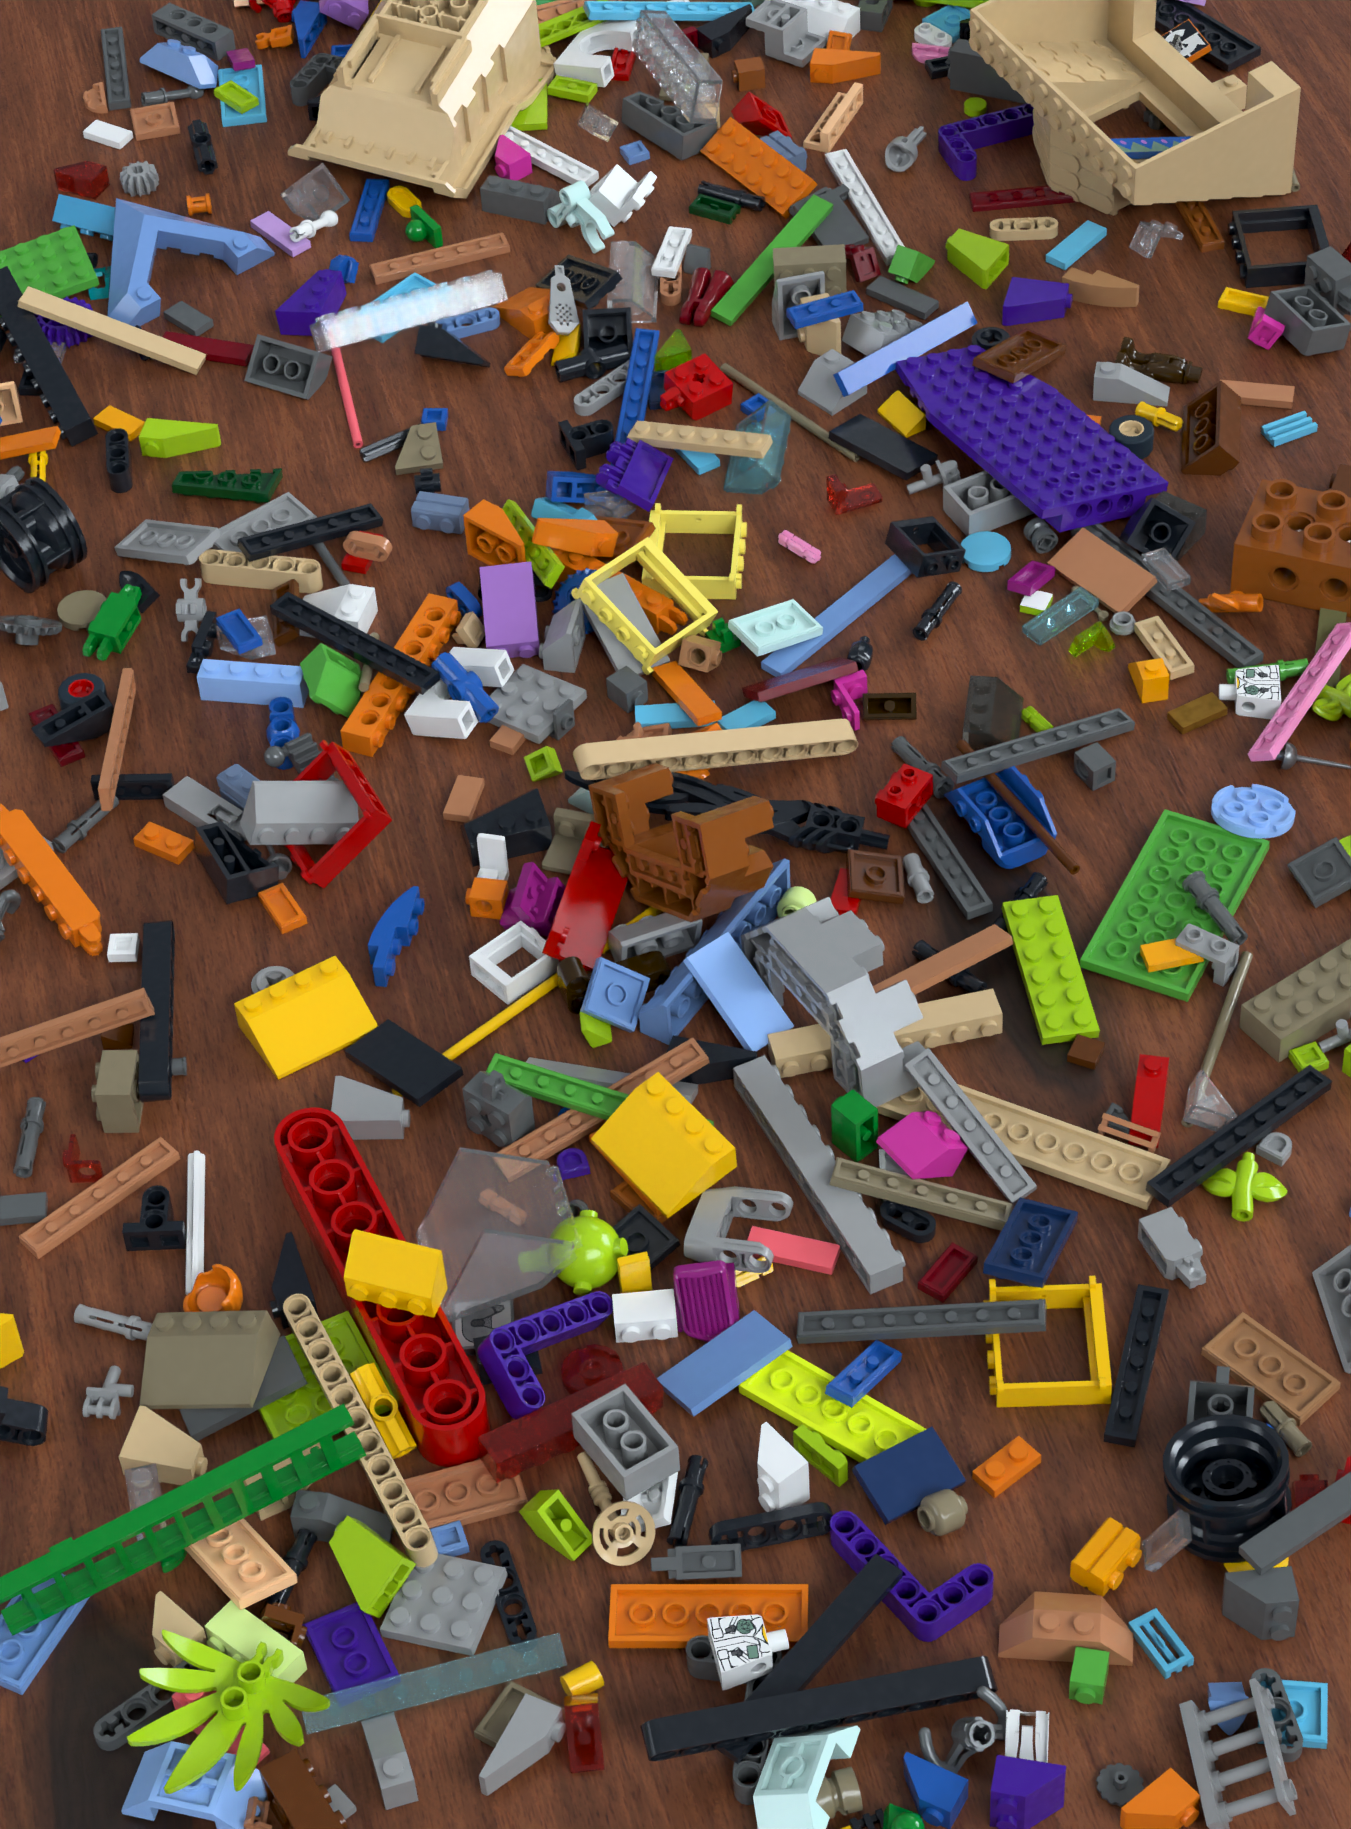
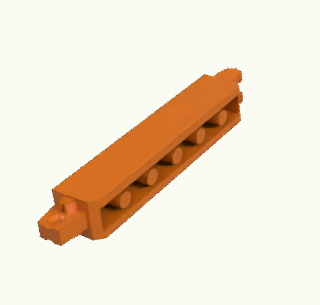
[550,547,689,635]
[0,803,103,956]

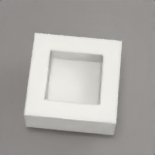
[107,933,140,962]

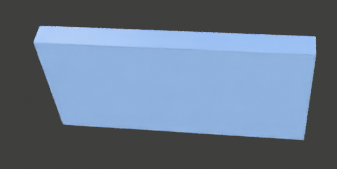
[683,932,794,1052]

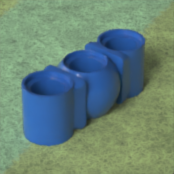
[266,697,300,770]

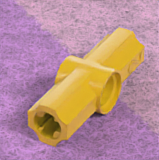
[349,1362,417,1459]

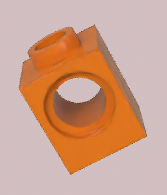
[465,877,509,920]

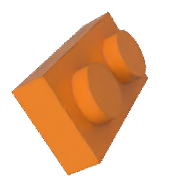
[133,821,195,865]
[972,1436,1041,1498]

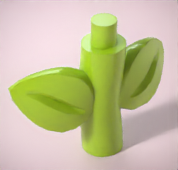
[1311,674,1351,721]
[1201,1152,1287,1222]

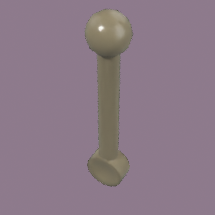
[1071,585,1109,621]

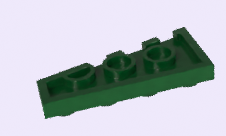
[172,468,283,503]

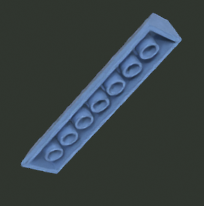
[638,859,791,1045]

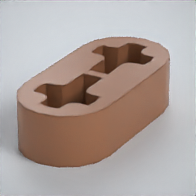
[343,531,393,562]

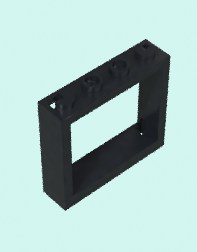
[1228,205,1330,288]

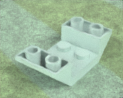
[753,1725,860,1829]

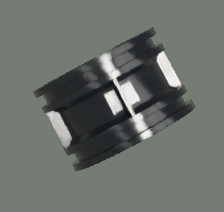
[1163,1414,1292,1563]

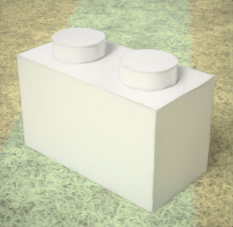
[612,1289,678,1343]

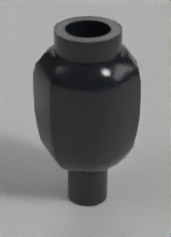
[847,636,873,671]

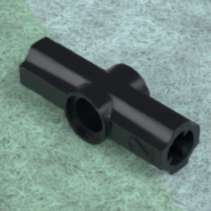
[188,119,218,175]
[554,344,630,382]

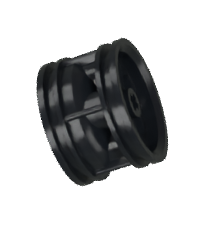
[0,477,87,593]

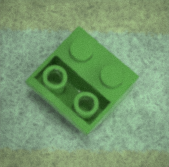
[300,643,362,718]

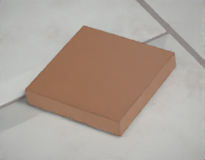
[130,102,181,141]

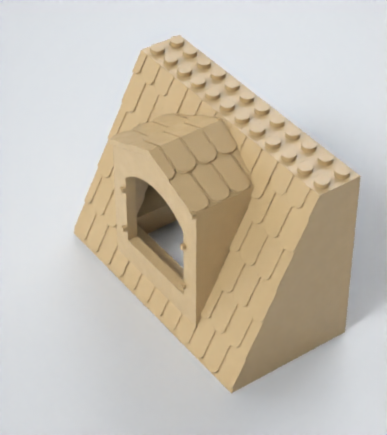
[969,0,1301,216]

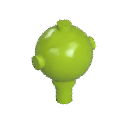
[518,1210,628,1296]

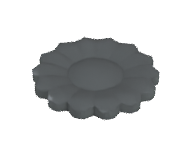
[1096,1763,1144,1807]

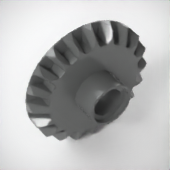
[0,615,62,645]

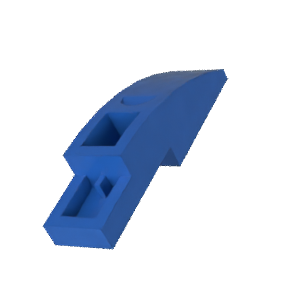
[368,886,425,987]

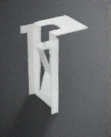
[1005,1709,1049,1763]

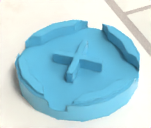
[961,531,1011,572]

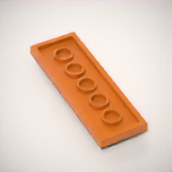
[700,117,818,219]
[608,1584,809,1648]

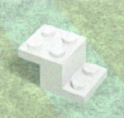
[589,164,657,227]

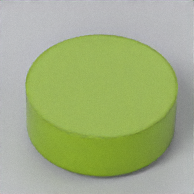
[964,97,987,117]

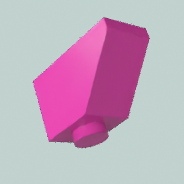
[495,134,532,181]

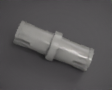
[903,853,934,903]

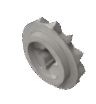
[251,966,295,994]

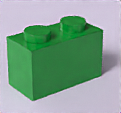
[831,1089,878,1163]

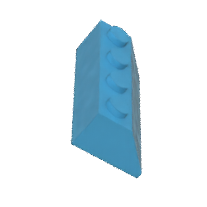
[52,194,116,241]

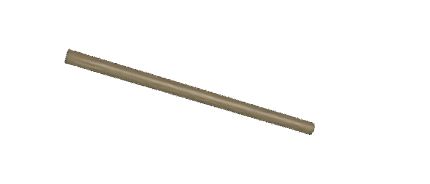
[720,363,861,462]
[1181,951,1253,1127]

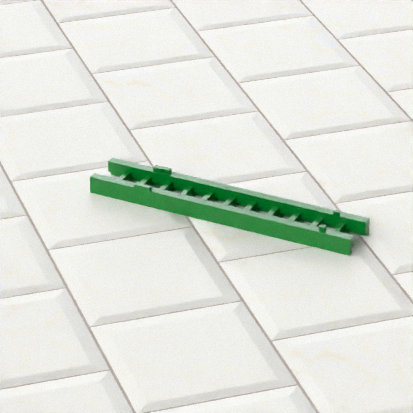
[0,1403,366,1636]

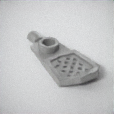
[548,265,579,335]

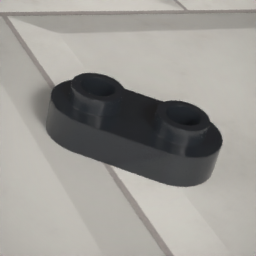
[880,1200,936,1243]

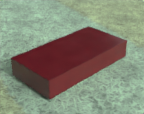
[918,1242,978,1303]

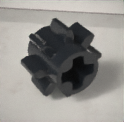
[414,468,441,494]

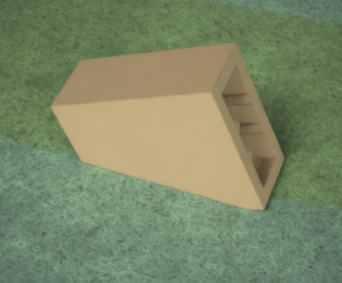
[119,1406,208,1485]

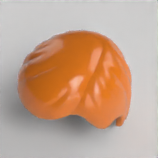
[183,1264,243,1312]

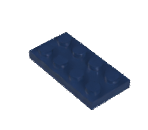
[983,1197,1078,1288]

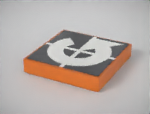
[1161,19,1212,63]

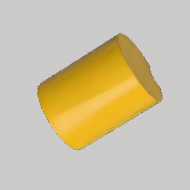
[560,1661,604,1702]

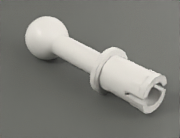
[289,210,338,242]

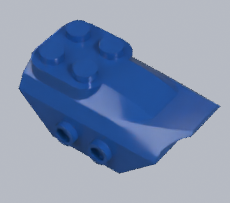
[944,766,1057,869]

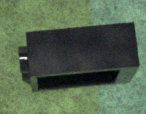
[885,516,966,578]

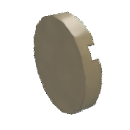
[57,590,107,631]

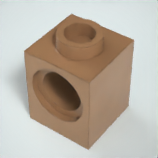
[678,634,722,672]

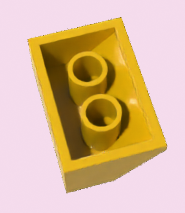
[344,1229,448,1318]

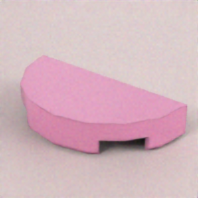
[912,43,950,64]

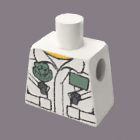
[1219,665,1281,719]
[707,1614,789,1691]

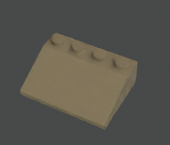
[139,1310,281,1409]

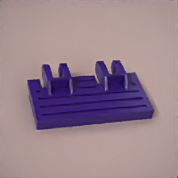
[595,438,674,512]

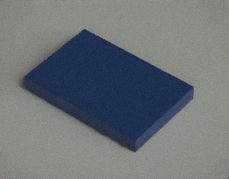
[852,1427,966,1525]

